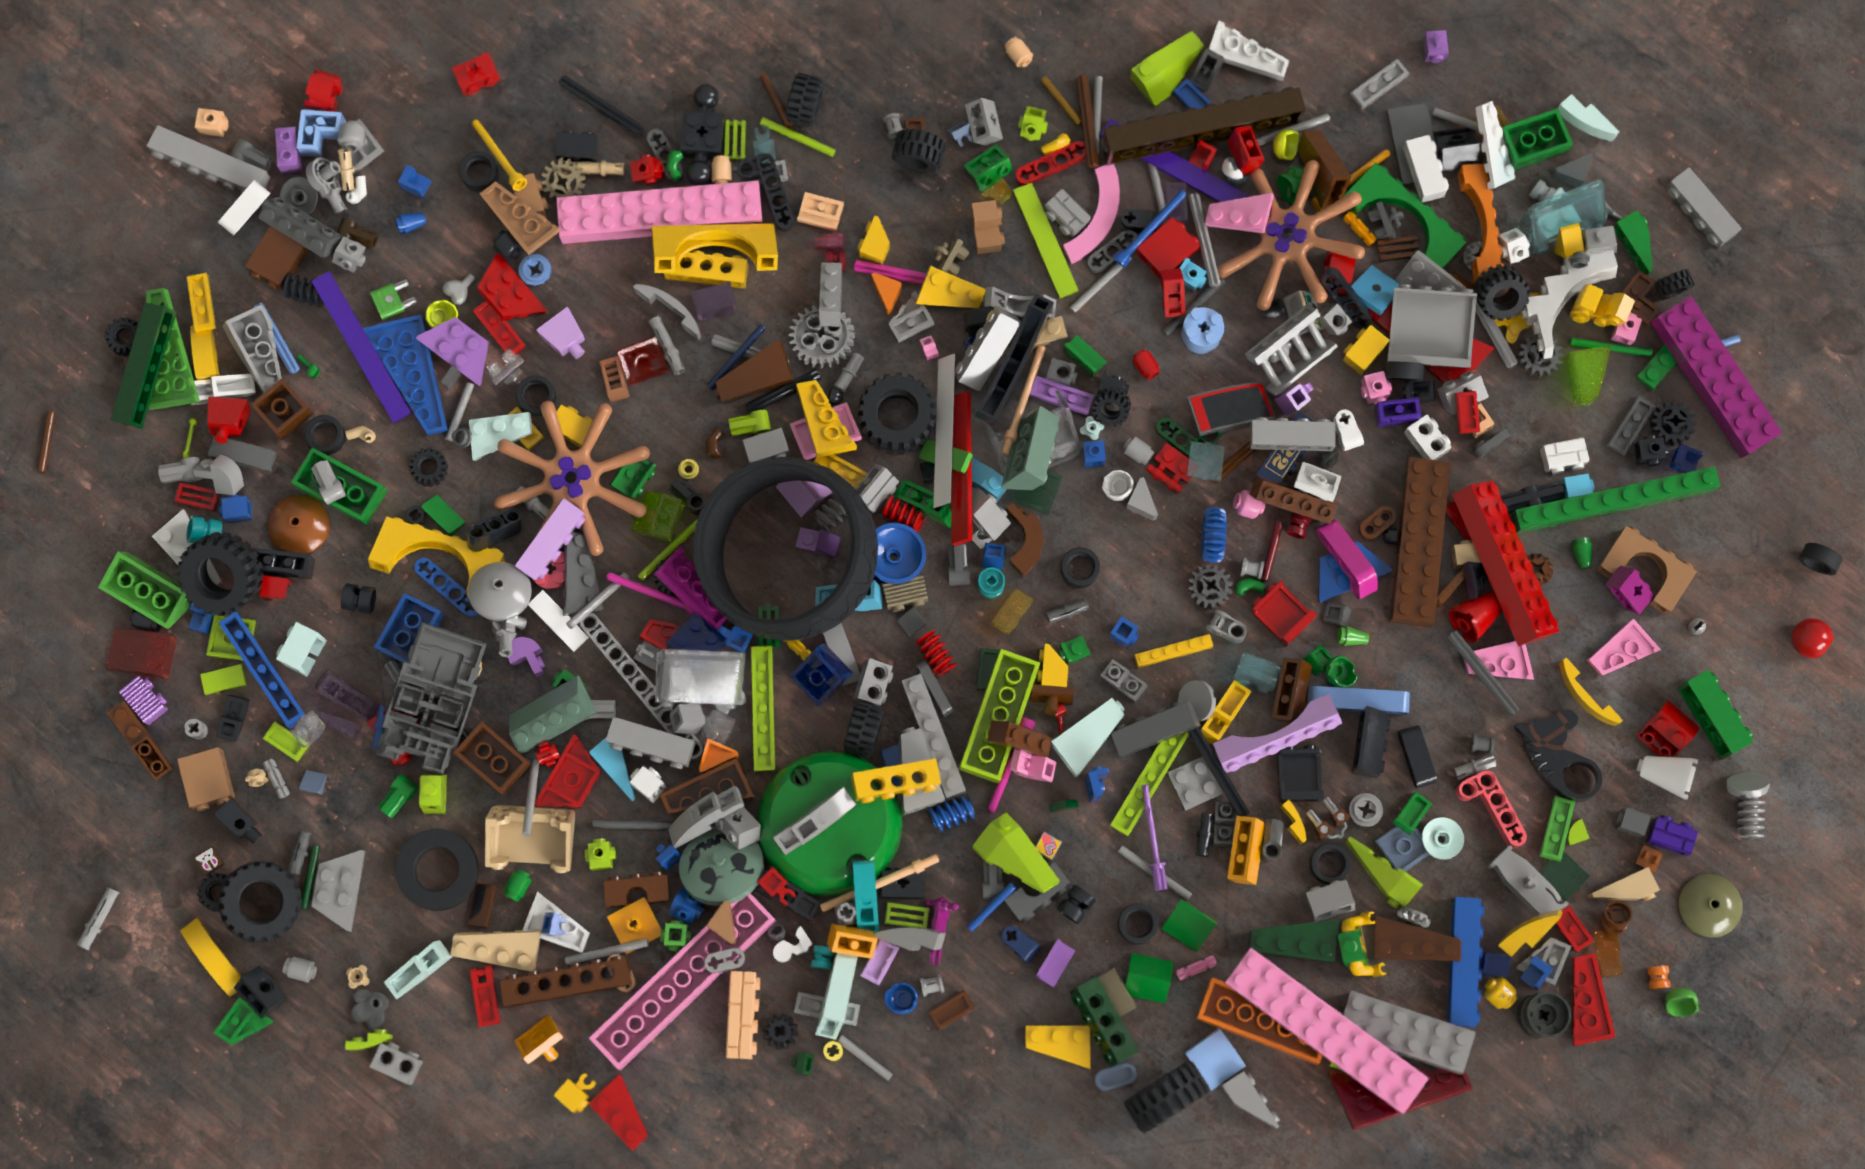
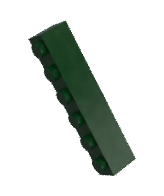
[111,303,177,429]

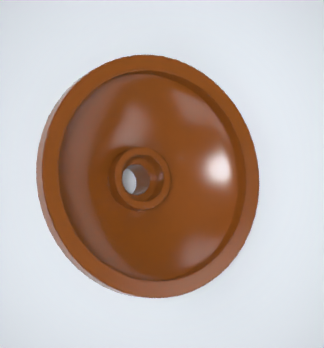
[268,495,330,554]

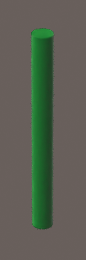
[1570,337,1653,357]

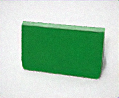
[421,495,466,536]

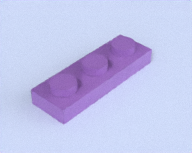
[1030,376,1094,416]

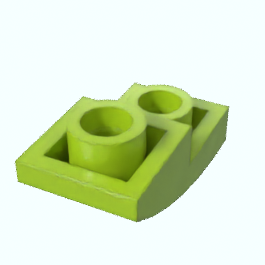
[345,1029,393,1051]

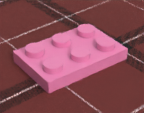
[790,402,862,460]

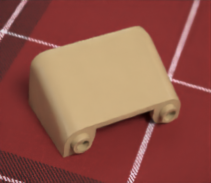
[485,805,575,873]

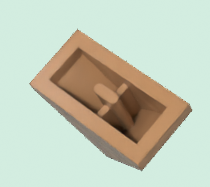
[707,900,736,945]

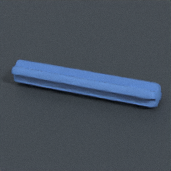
[253,303,300,374]

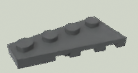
[563,531,603,616]

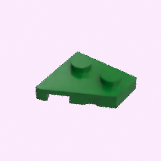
[214,997,274,1045]

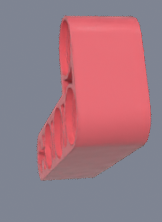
[1455,771,1527,848]

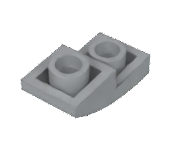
[1100,659,1148,703]

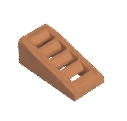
[599,356,630,402]

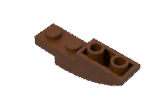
[107,700,173,781]

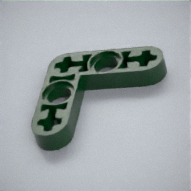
[1156,417,1227,463]

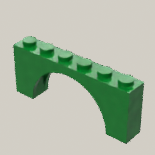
[1343,163,1466,269]

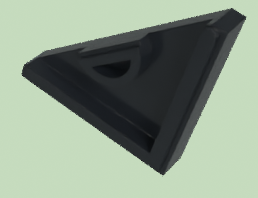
[1463,561,1488,600]

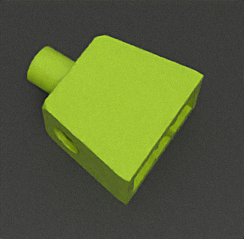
[419,775,447,815]

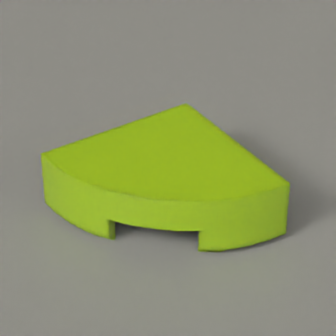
[1567,819,1590,846]

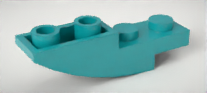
[853,860,879,934]

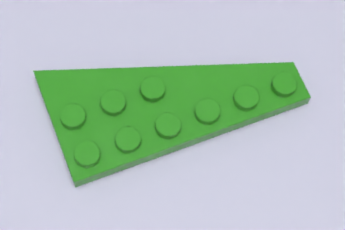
[146,288,200,410]

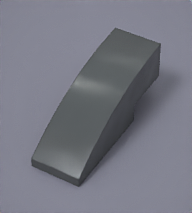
[208,436,277,472]

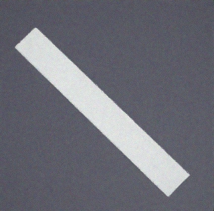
[933,353,955,508]

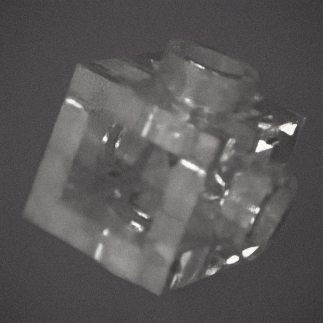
[701,709,736,745]

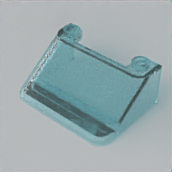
[1518,179,1606,254]

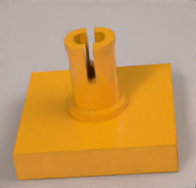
[607,897,661,955]
[514,1014,563,1064]

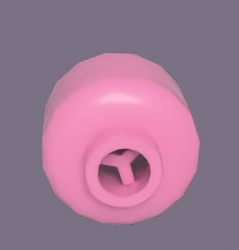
[1233,490,1265,519]

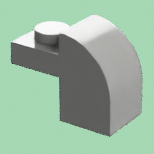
[193,455,244,495]

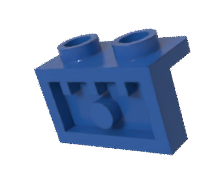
[1084,766,1110,803]

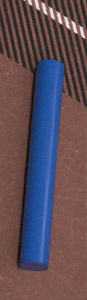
[967,882,1016,932]

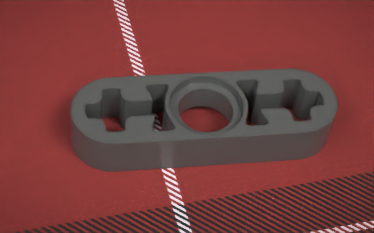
[647,129,684,183]
[1087,230,1137,274]
[916,660,954,718]

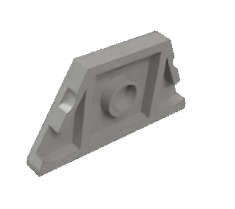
[312,850,366,932]

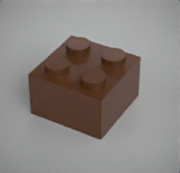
[250,378,313,440]

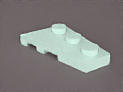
[469,412,532,461]

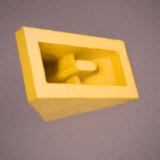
[1554,223,1585,259]

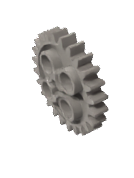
[789,305,855,368]

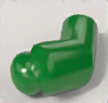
[665,150,683,181]

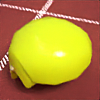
[1273,130,1299,160]
[425,300,458,328]

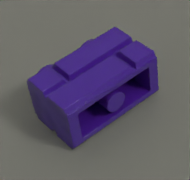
[1374,397,1421,427]
[1646,815,1698,857]

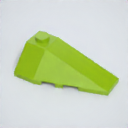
[1130,31,1205,108]
[972,813,1060,893]
[1345,836,1423,909]

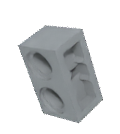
[853,658,893,706]
[370,1041,423,1085]

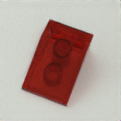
[106,628,177,680]

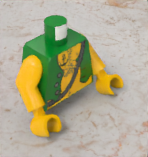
[1338,911,1386,978]

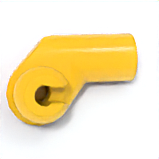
[1041,133,1070,155]

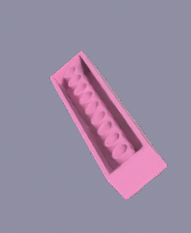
[557,181,763,244]
[589,894,776,1070]
[1225,948,1429,1114]

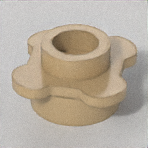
[245,769,269,787]
[346,965,369,989]

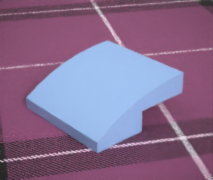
[1184,1028,1246,1091]

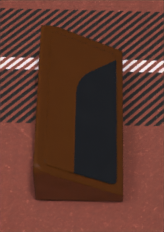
[467,883,497,928]

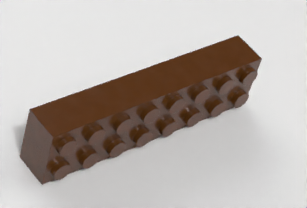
[1389,457,1451,628]

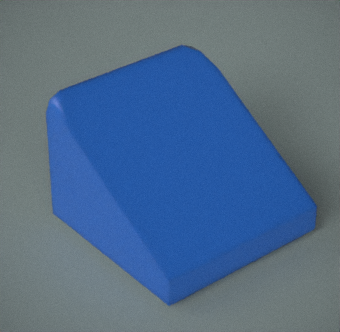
[982,542,1006,570]

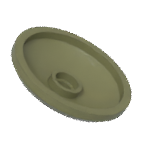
[1678,874,1742,938]

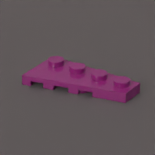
[654,546,727,632]

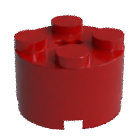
[304,69,343,112]

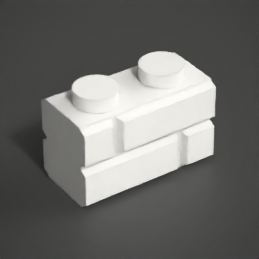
[1540,438,1589,474]

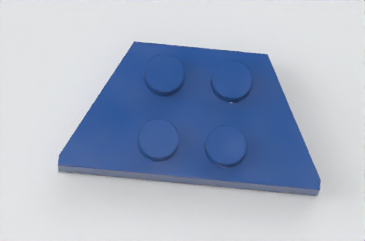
[1318,541,1392,604]

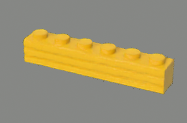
[1134,634,1213,669]

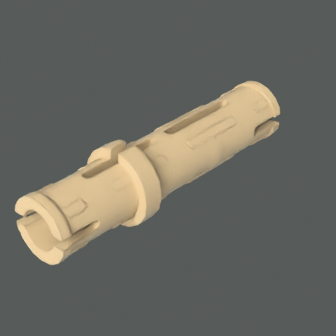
[563,161,625,177]

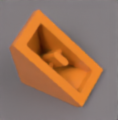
[871,273,902,315]

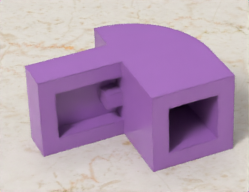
[508,637,545,677]

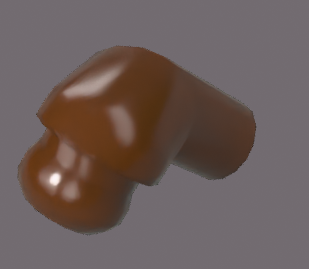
[706,428,724,459]

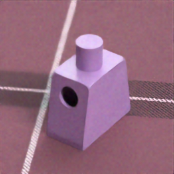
[537,307,585,359]

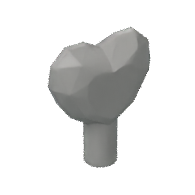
[443,274,476,305]

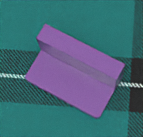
[1035,939,1075,988]

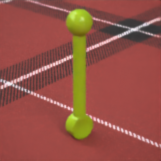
[183,418,197,459]

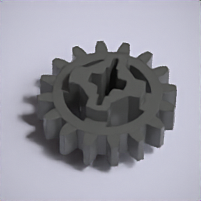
[1517,334,1563,378]
[1188,564,1233,610]

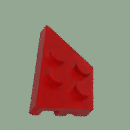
[477,253,547,320]
[534,734,601,808]

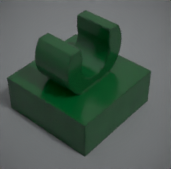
[788,1052,814,1076]

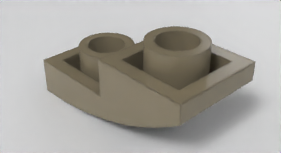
[1098,967,1137,1017]

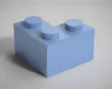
[297,110,346,158]

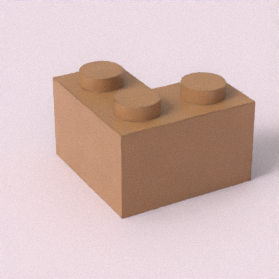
[971,200,1005,255]

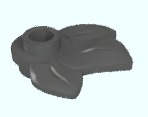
[351,989,388,1031]

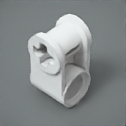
[1333,410,1364,451]

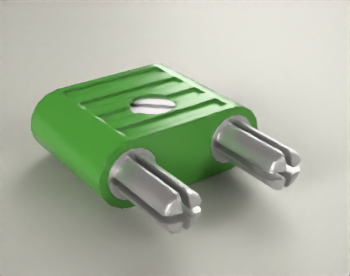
[370,279,417,321]

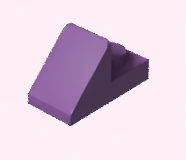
[796,527,841,558]

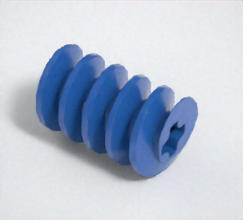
[928,794,975,832]

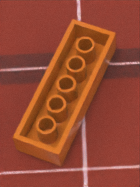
[1196,977,1322,1065]

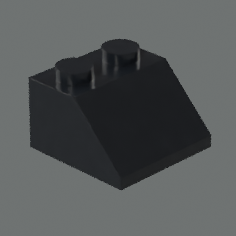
[1433,127,1482,171]

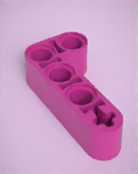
[1316,519,1378,600]

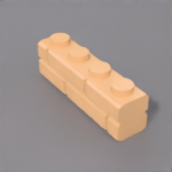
[725,971,760,1059]

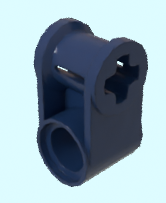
[1001,926,1041,964]

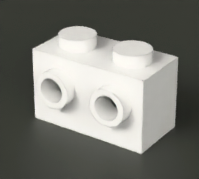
[630,766,666,803]

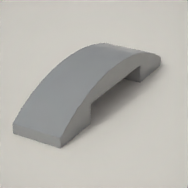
[633,284,701,340]
[823,623,860,686]

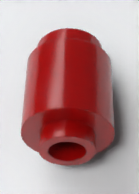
[1132,349,1161,381]

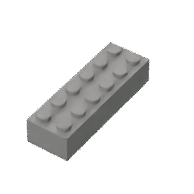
[1343,991,1476,1075]

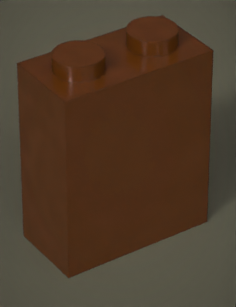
[245,226,309,291]

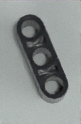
[467,508,522,552]
[1398,725,1437,789]

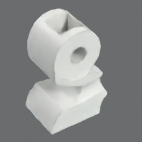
[773,926,813,963]

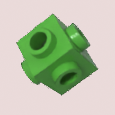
[660,921,691,952]

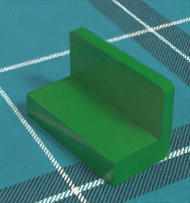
[1063,335,1107,378]

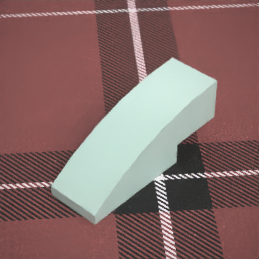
[1558,94,1619,141]
[384,940,452,999]

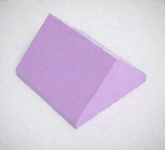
[776,481,834,518]

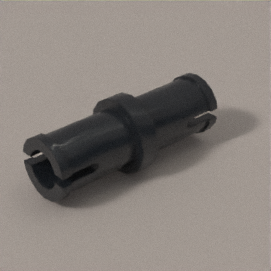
[1195,813,1215,857]

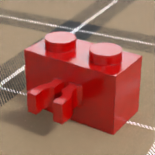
[452,52,501,96]

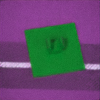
[1162,899,1217,952]

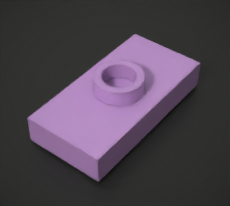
[861,939,899,986]

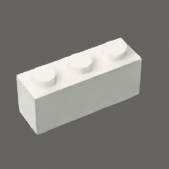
[1403,135,1449,203]

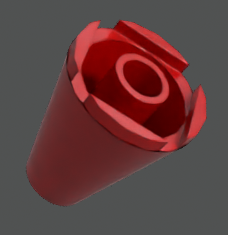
[1448,590,1502,643]

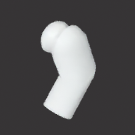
[346,176,367,204]

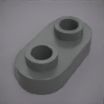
[1473,428,1511,459]

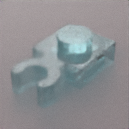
[753,126,776,162]

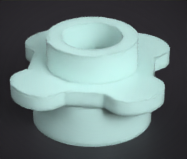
[1080,416,1104,440]

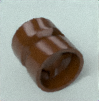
[1599,900,1632,938]

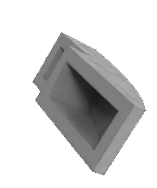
[875,927,946,951]

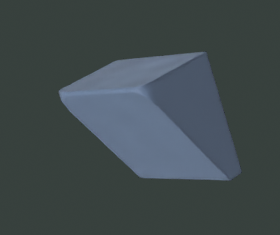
[299,770,327,795]

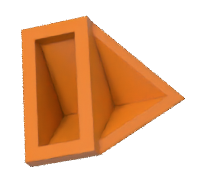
[699,738,740,775]

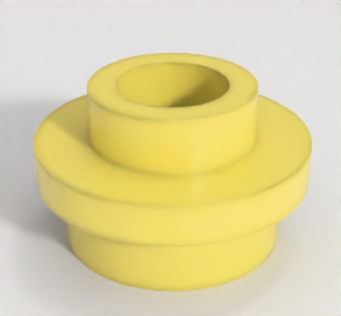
[678,459,699,480]

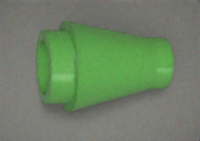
[1337,625,1369,646]

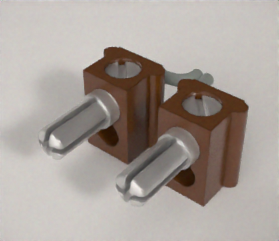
[1306,797,1350,841]

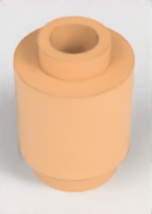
[1005,37,1033,67]
[711,156,732,184]

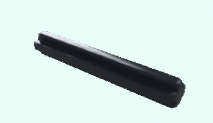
[746,369,821,413]

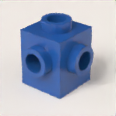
[668,887,704,925]

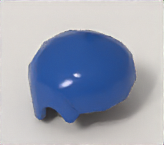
[884,983,918,1015]

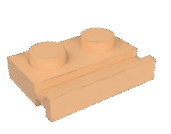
[797,192,844,231]

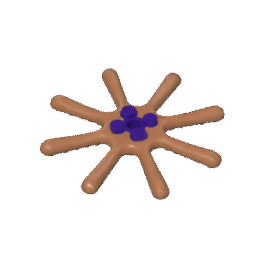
[1217,160,1365,311]
[494,401,650,556]

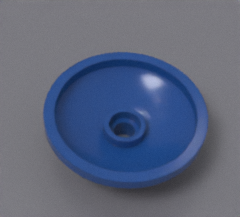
[874,523,926,584]

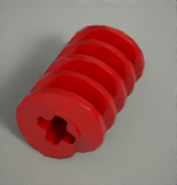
[881,495,927,533]
[916,630,958,676]

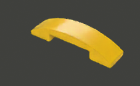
[1559,658,1623,726]
[180,918,242,998]

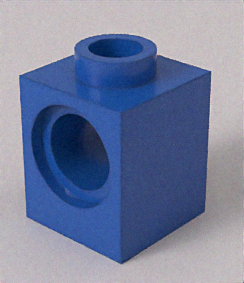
[1082,441,1106,468]

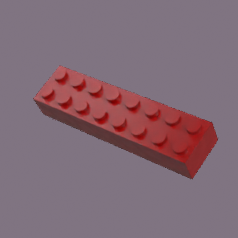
[1452,481,1560,647]

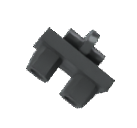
[1368,201,1404,241]

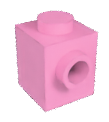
[1611,313,1642,346]

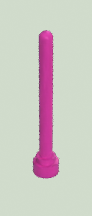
[606,572,698,619]
[988,717,1035,813]

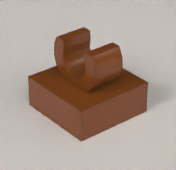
[1634,845,1663,873]

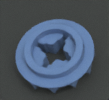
[519,254,552,287]

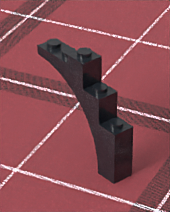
[975,294,1054,425]

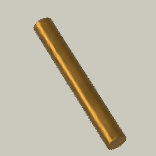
[1040,76,1082,126]

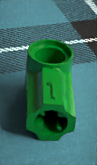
[377,774,419,819]

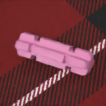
[1176,955,1217,981]

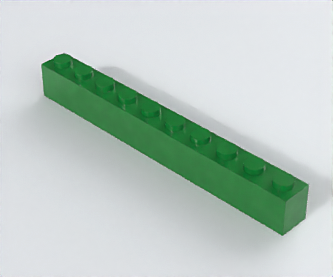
[1511,466,1721,534]

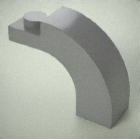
[984,286,1056,321]

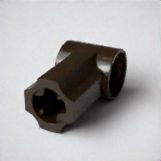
[336,218,379,250]

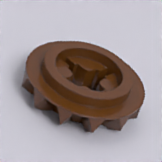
[1527,553,1553,585]

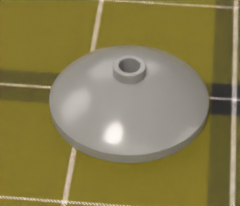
[468,562,532,621]

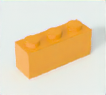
[1227,816,1265,885]

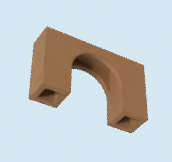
[1596,526,1697,615]

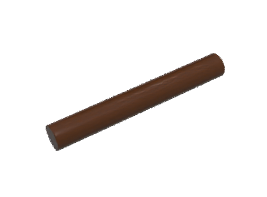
[760,73,793,128]
[37,411,56,473]

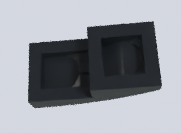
[216,694,250,742]

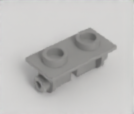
[634,641,680,675]

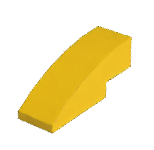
[190,325,220,380]
[1201,680,1252,746]
[1498,910,1563,957]

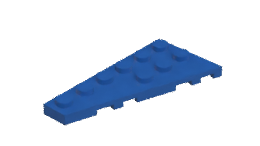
[363,314,448,436]

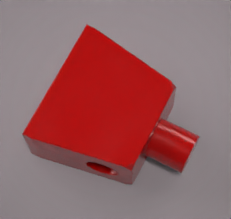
[207,397,251,444]

